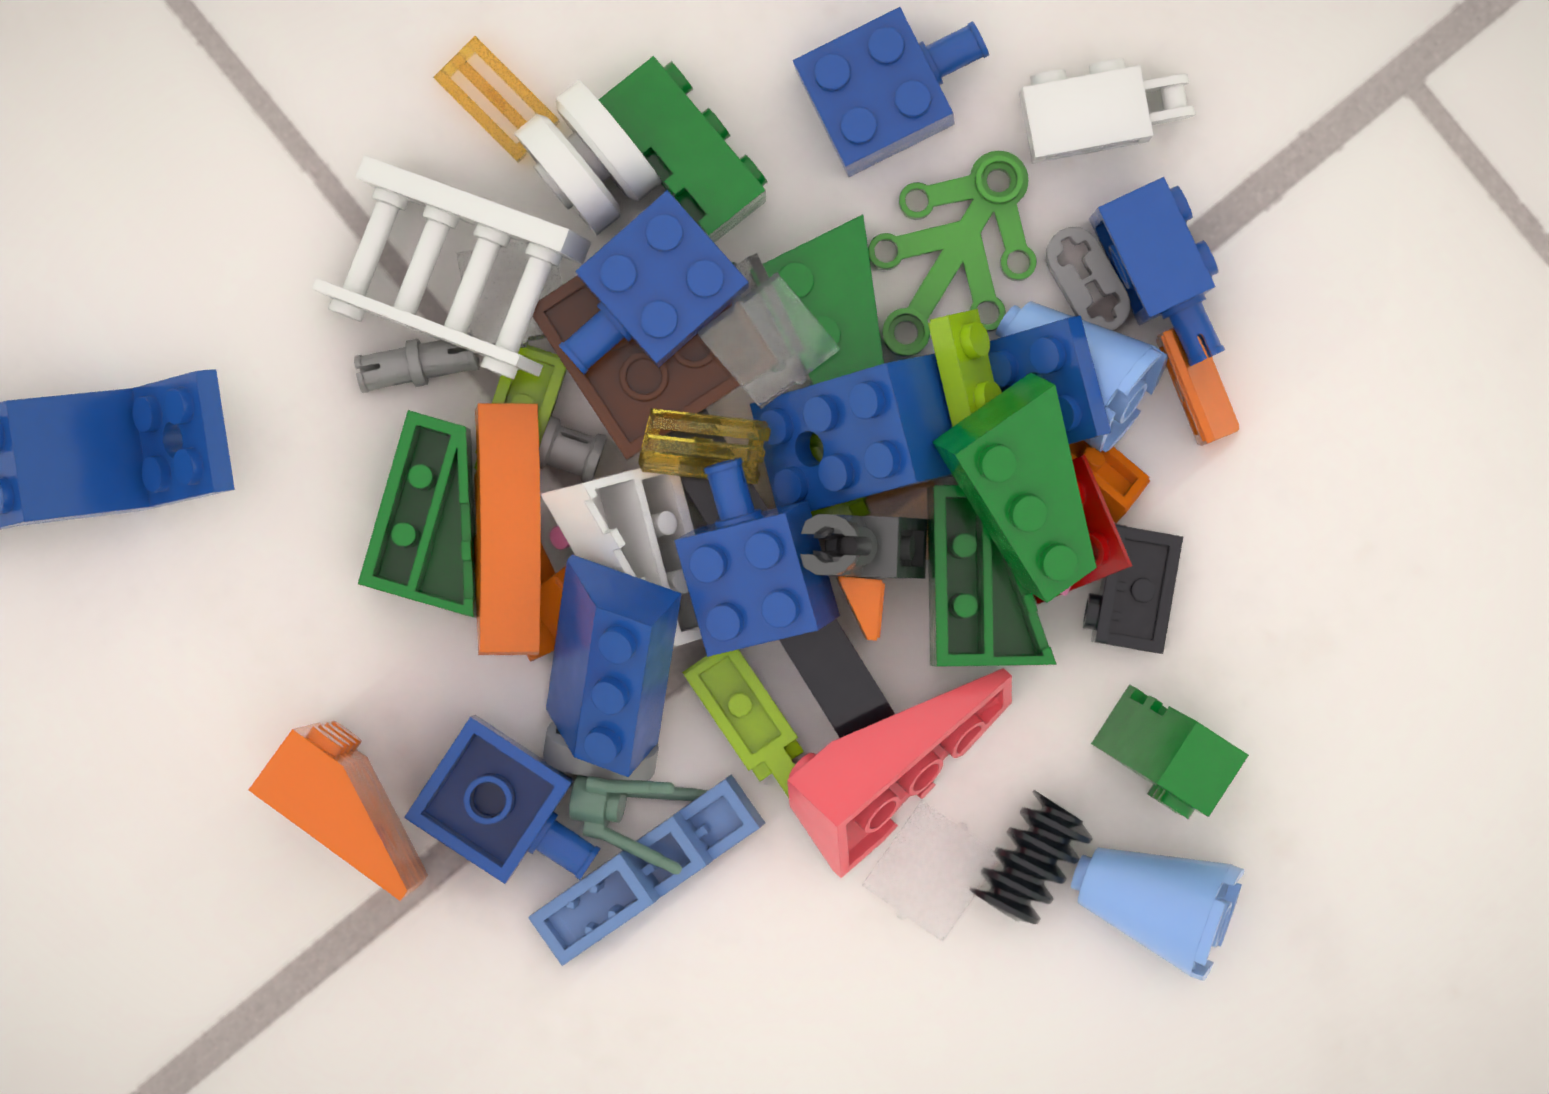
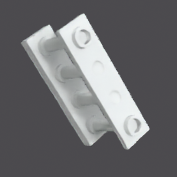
[312,155,592,380]

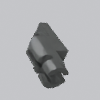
[800,514,927,579]

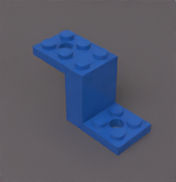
[750,315,1111,512]
[0,369,235,530]

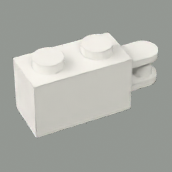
[1019,58,1195,164]

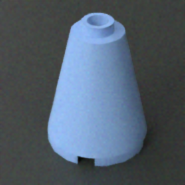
[996,301,1168,452]
[1071,847,1244,981]

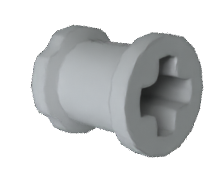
[539,416,607,482]

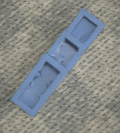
[528,774,765,966]

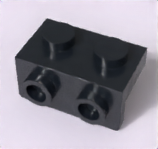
[1083,524,1183,654]

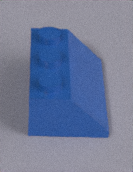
[546,554,682,777]

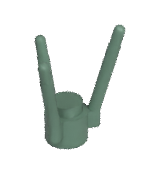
[569,775,708,875]

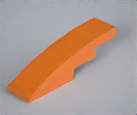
[474,403,541,655]

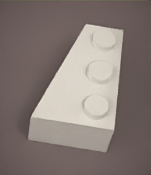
[540,459,702,647]

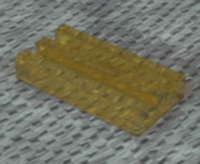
[433,36,560,163]
[638,408,771,484]

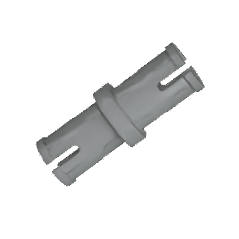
[354,332,480,393]

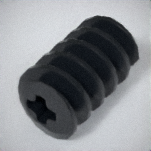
[969,790,1093,924]

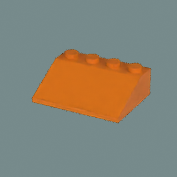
[248,721,428,901]

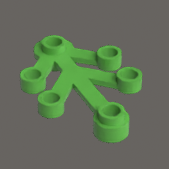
[868,151,1037,357]

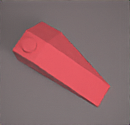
[787,668,1012,878]

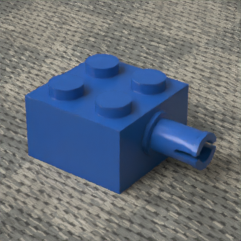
[792,7,989,177]
[1089,177,1225,366]
[558,190,749,374]
[674,457,840,657]
[404,715,601,884]

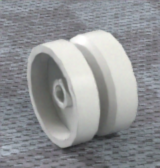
[514,80,662,235]

